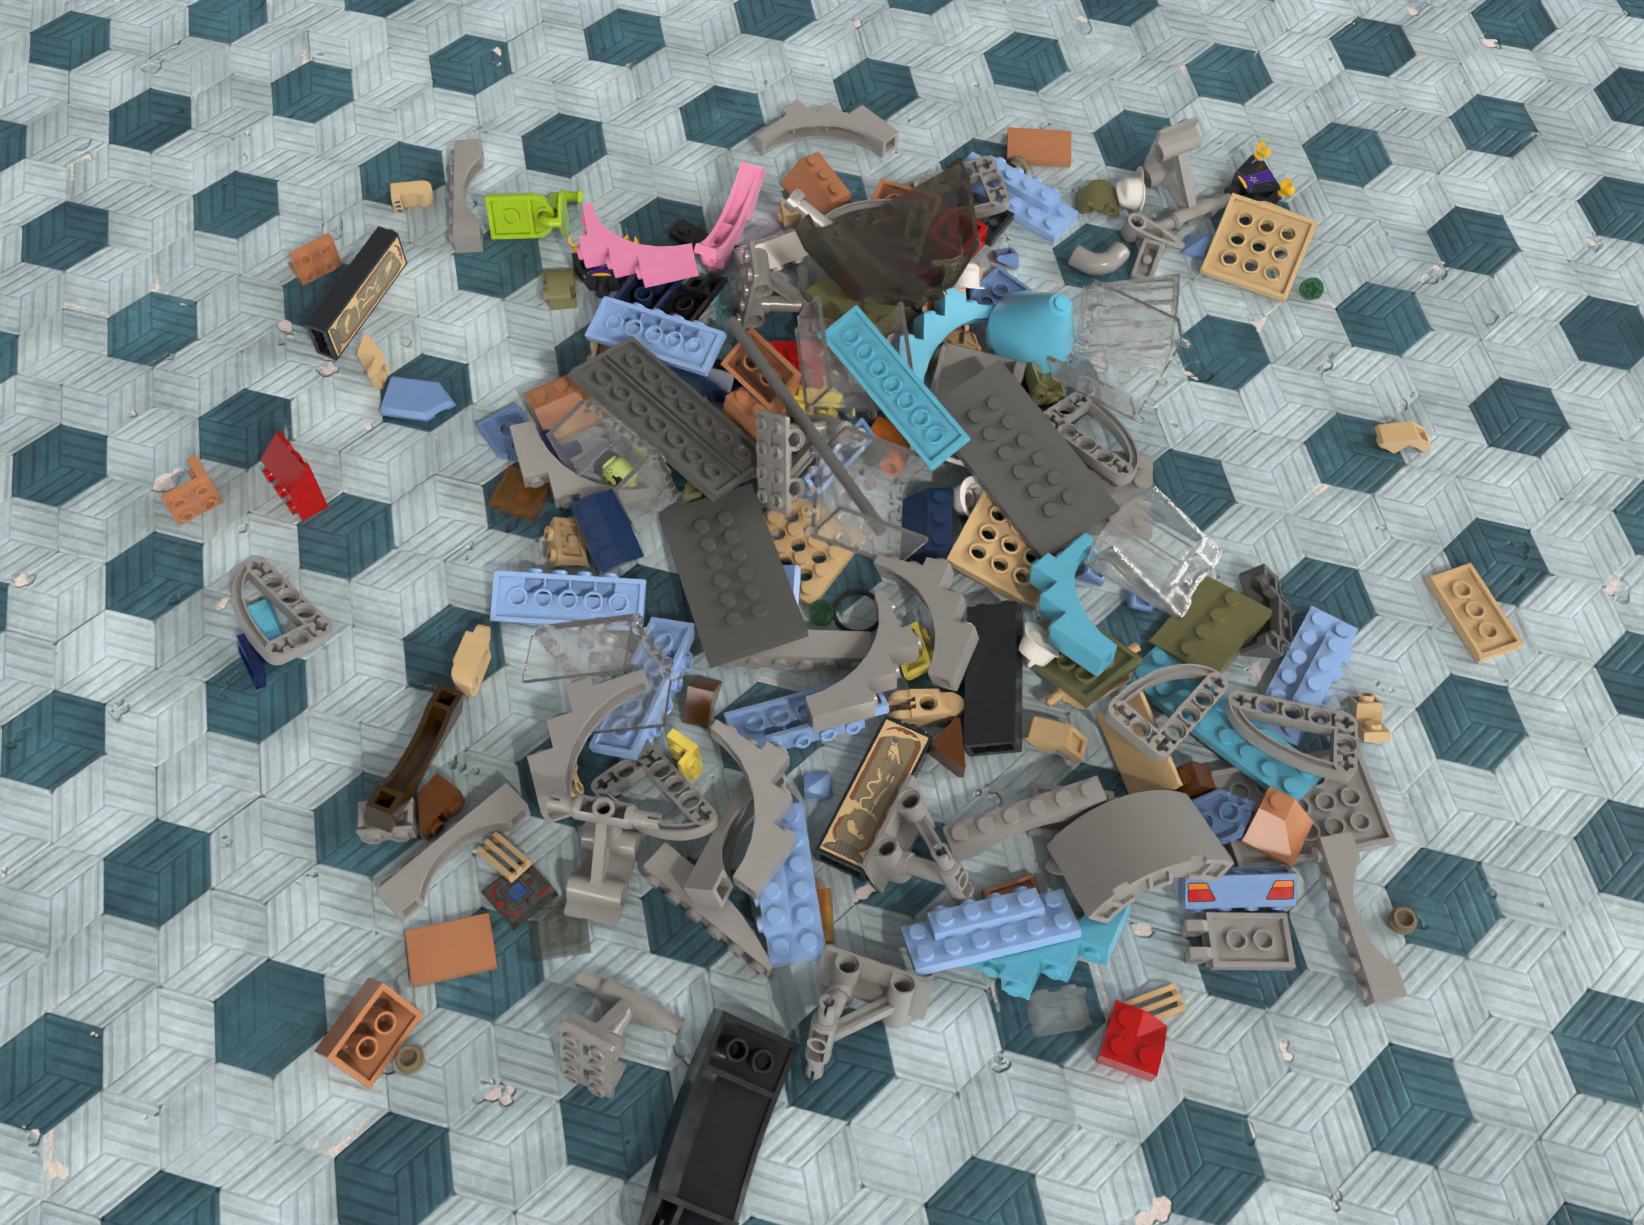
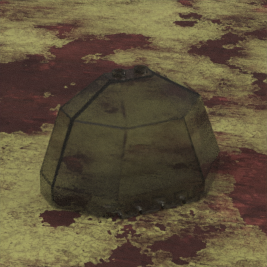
[794,158,980,309]

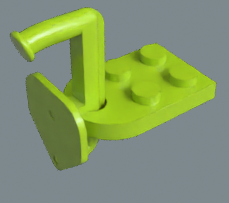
[485,189,583,239]

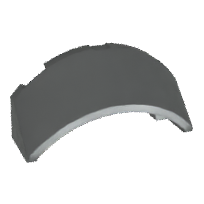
[1239,564,1293,659]

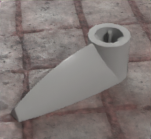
[1120,213,1185,250]

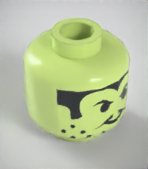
[601,455,637,488]

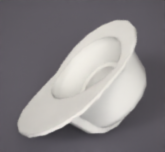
[1116,166,1145,214]
[931,263,985,290]
[952,476,998,520]
[1018,621,1059,667]

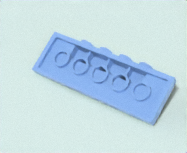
[947,151,1079,243]
[584,296,727,377]
[490,568,647,631]
[1258,606,1358,749]
[588,617,697,761]
[724,681,890,749]
[747,802,825,968]
[901,886,1081,976]

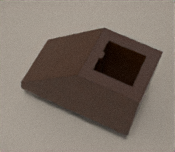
[1174,760,1217,800]
[418,773,465,842]

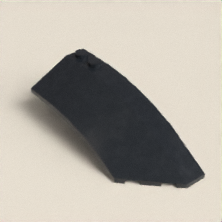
[638,1008,800,1225]

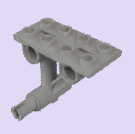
[1143,117,1231,231]
[733,240,821,341]
[755,409,867,515]
[862,774,977,904]
[547,792,662,926]
[805,944,934,1080]
[559,969,685,1099]

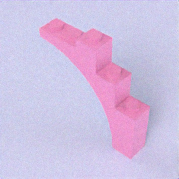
[694,161,766,273]
[576,202,699,288]

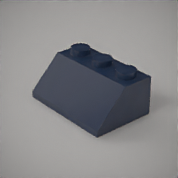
[613,273,685,310]
[666,358,741,403]
[900,487,953,565]
[569,488,644,576]

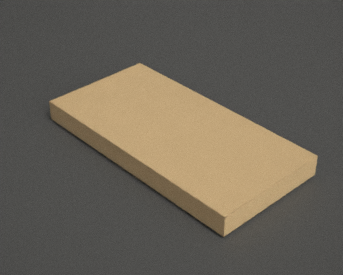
[1425,562,1524,664]
[1097,692,1183,794]

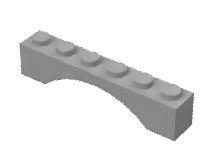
[449,139,484,253]
[683,773,788,909]
[942,776,1107,861]
[376,782,531,922]
[1311,831,1407,1007]

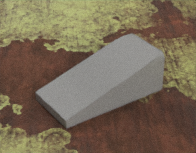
[1130,237,1165,284]

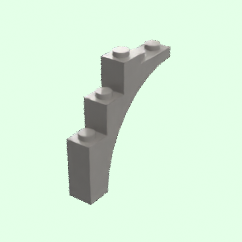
[756,99,898,158]
[509,421,656,513]
[874,555,979,691]
[805,590,922,733]
[527,669,651,824]
[710,720,796,900]

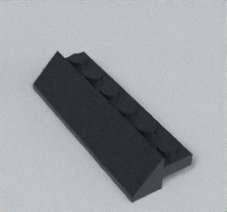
[660,273,728,322]

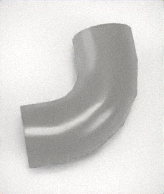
[1068,242,1130,276]

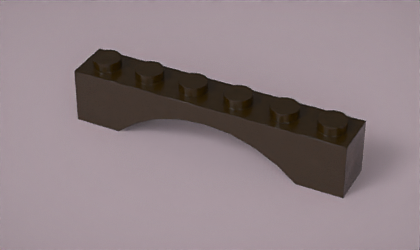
[365,684,464,833]

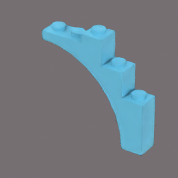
[892,287,996,383]
[1029,533,1117,677]
[963,904,1131,1000]

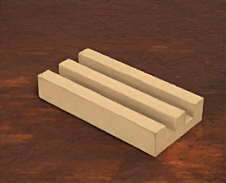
[475,831,532,883]
[1123,983,1187,1021]

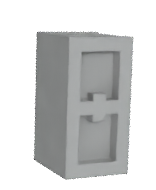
[357,797,419,844]

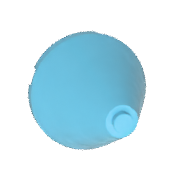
[985,291,1075,377]

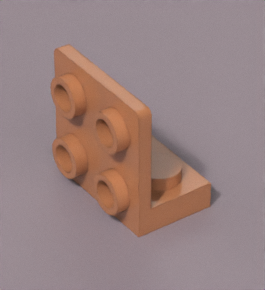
[287,233,342,286]
[160,455,223,525]

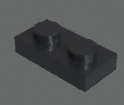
[981,210,1014,247]
[668,218,709,255]

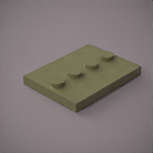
[804,257,917,341]
[1149,575,1272,684]
[1023,620,1142,708]

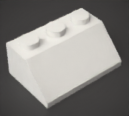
[731,228,811,272]

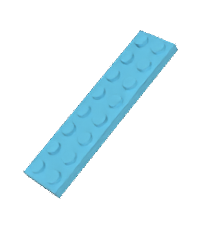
[820,305,971,471]
[1126,646,1322,802]

